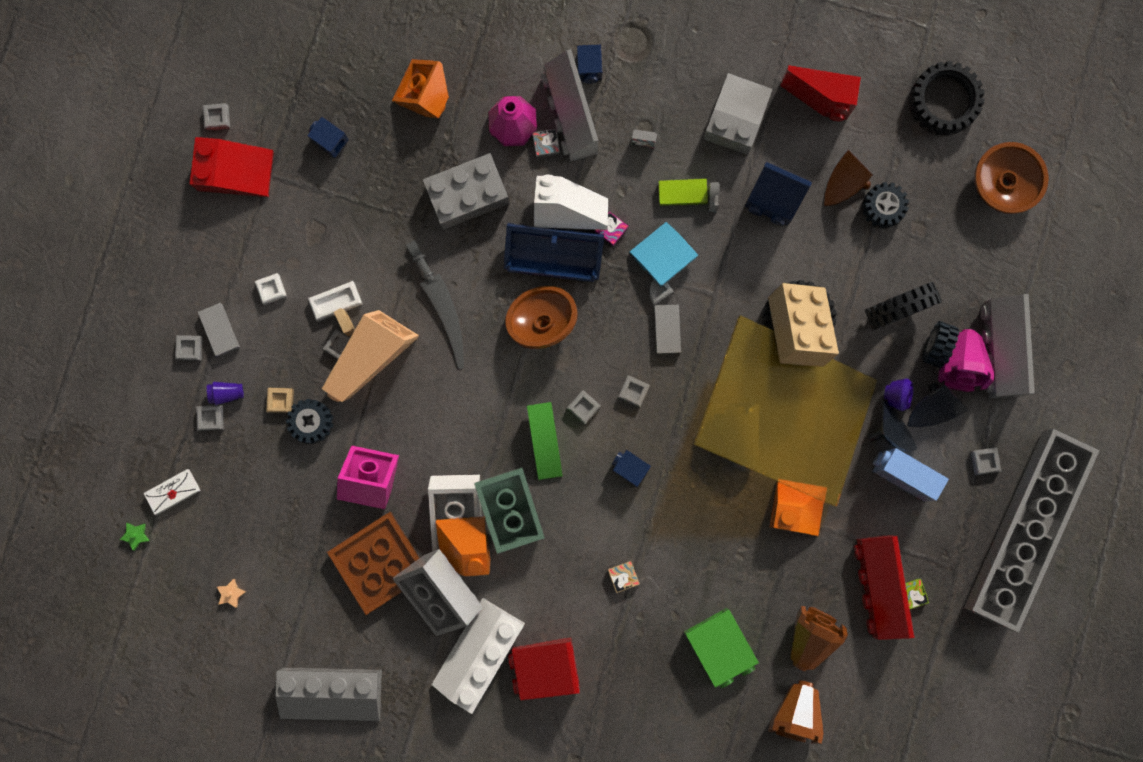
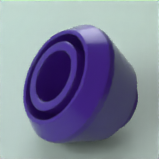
[884,378,913,412]

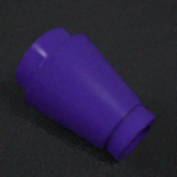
[207,382,244,406]

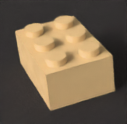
[768,283,839,367]

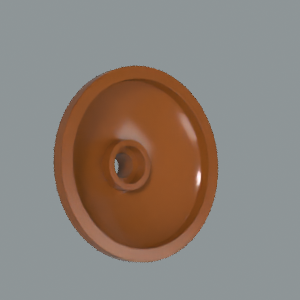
[974,142,1049,214]
[506,286,578,349]

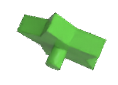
[120,523,150,551]

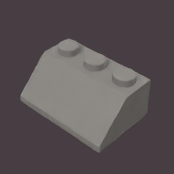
[393,549,482,636]

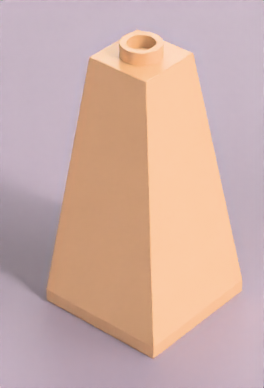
[322,310,419,402]

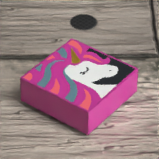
[595,212,628,246]

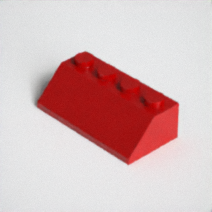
[854,535,915,640]

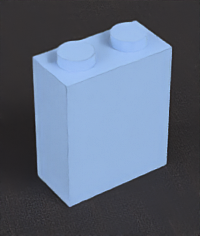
[872,448,949,501]

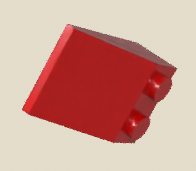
[780,65,861,122]
[190,137,274,197]

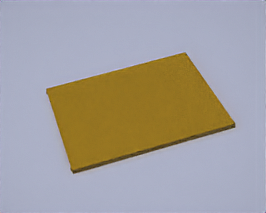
[694,315,877,507]

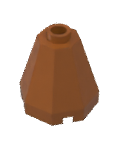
[790,606,848,671]
[768,680,824,745]

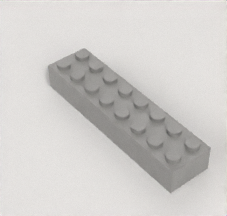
[964,429,1099,633]

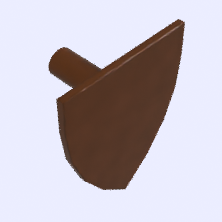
[824,150,873,206]

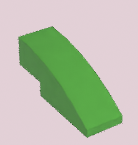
[527,402,563,480]

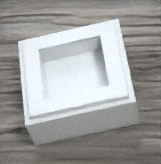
[255,273,287,305]

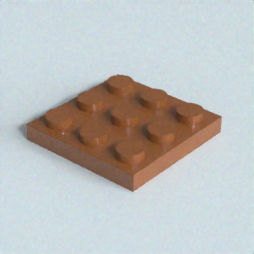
[327,512,420,615]

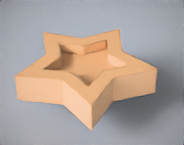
[217,579,246,608]

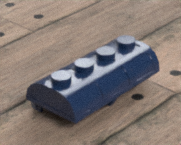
[504,223,604,282]

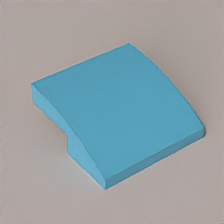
[629,222,698,287]

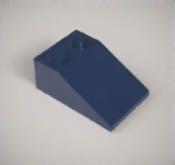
[745,162,812,226]

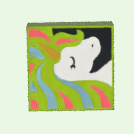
[905,579,929,609]

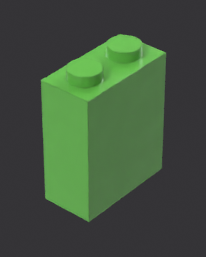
[684,608,759,688]

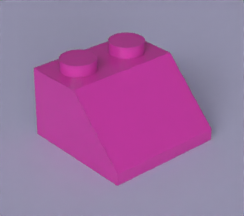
[337,446,399,509]

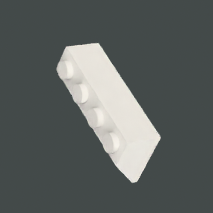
[432,598,525,714]

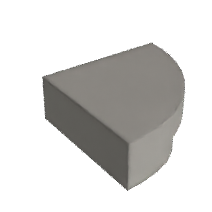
[708,182,720,212]
[649,279,674,306]

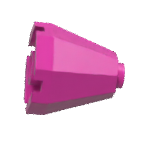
[488,96,537,147]
[938,329,994,392]

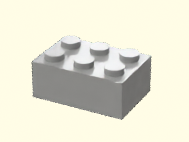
[423,153,510,230]

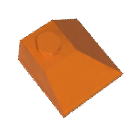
[392,59,449,118]
[769,479,826,536]
[435,516,491,576]

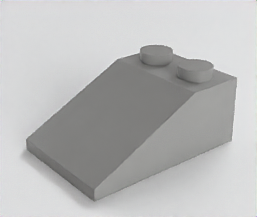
[704,73,772,155]

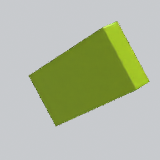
[658,179,708,206]

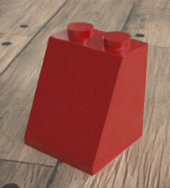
[508,637,580,700]

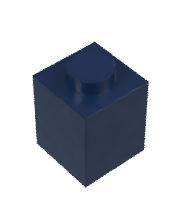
[577,44,602,84]
[307,117,349,158]
[611,450,651,487]

